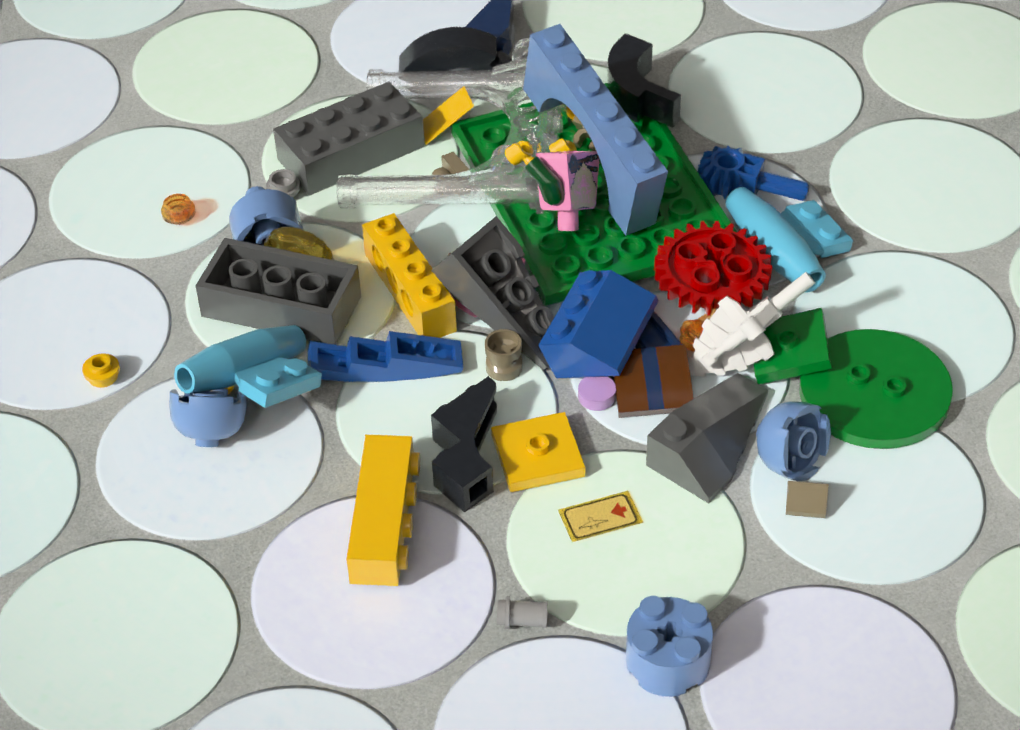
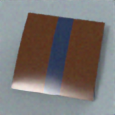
[613,344,694,418]

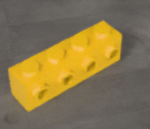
[346,435,421,586]

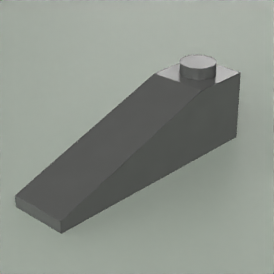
[431,216,554,370]
[646,373,768,504]

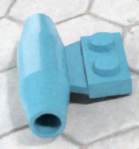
[726,187,853,292]
[174,325,322,408]

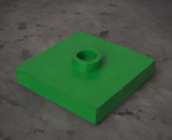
[754,308,832,384]

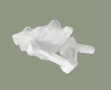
[689,272,815,377]

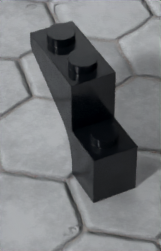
[431,376,497,513]

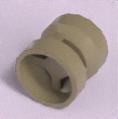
[485,329,522,381]

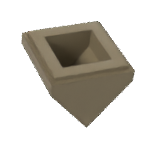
[785,481,829,518]

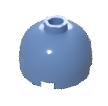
[169,388,247,447]
[756,401,831,481]

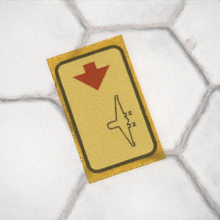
[558,491,643,542]

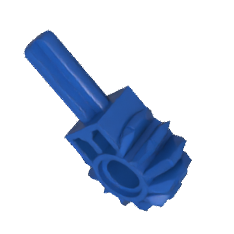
[697,144,810,201]

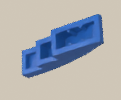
[307,331,463,382]

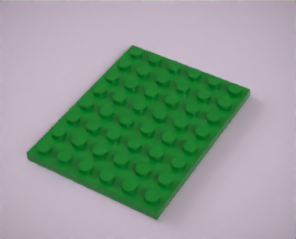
[451,83,737,306]

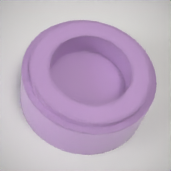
[578,376,616,411]

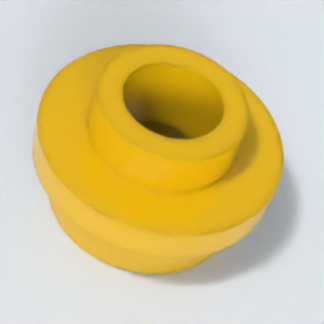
[82,353,120,388]

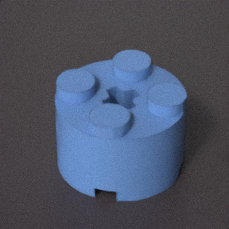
[229,186,306,253]
[626,596,713,697]

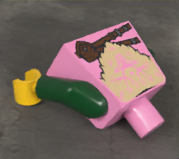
[505,139,600,231]

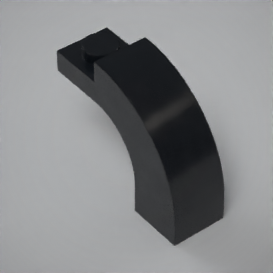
[398,27,514,91]
[607,33,681,127]

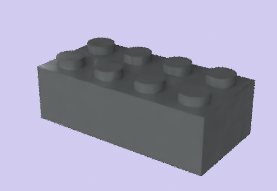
[273,81,425,196]
[195,238,361,345]

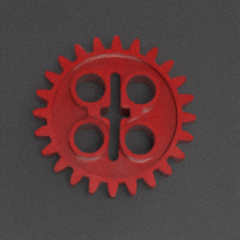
[654,221,772,316]

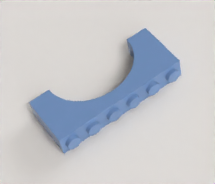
[523,24,668,236]

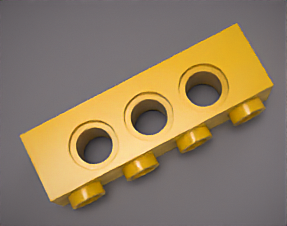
[362,213,457,338]

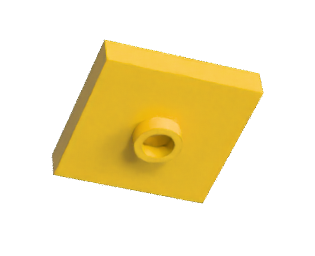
[491,412,586,492]

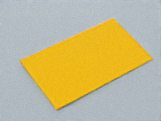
[423,86,474,145]

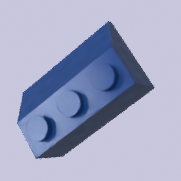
[538,270,659,378]

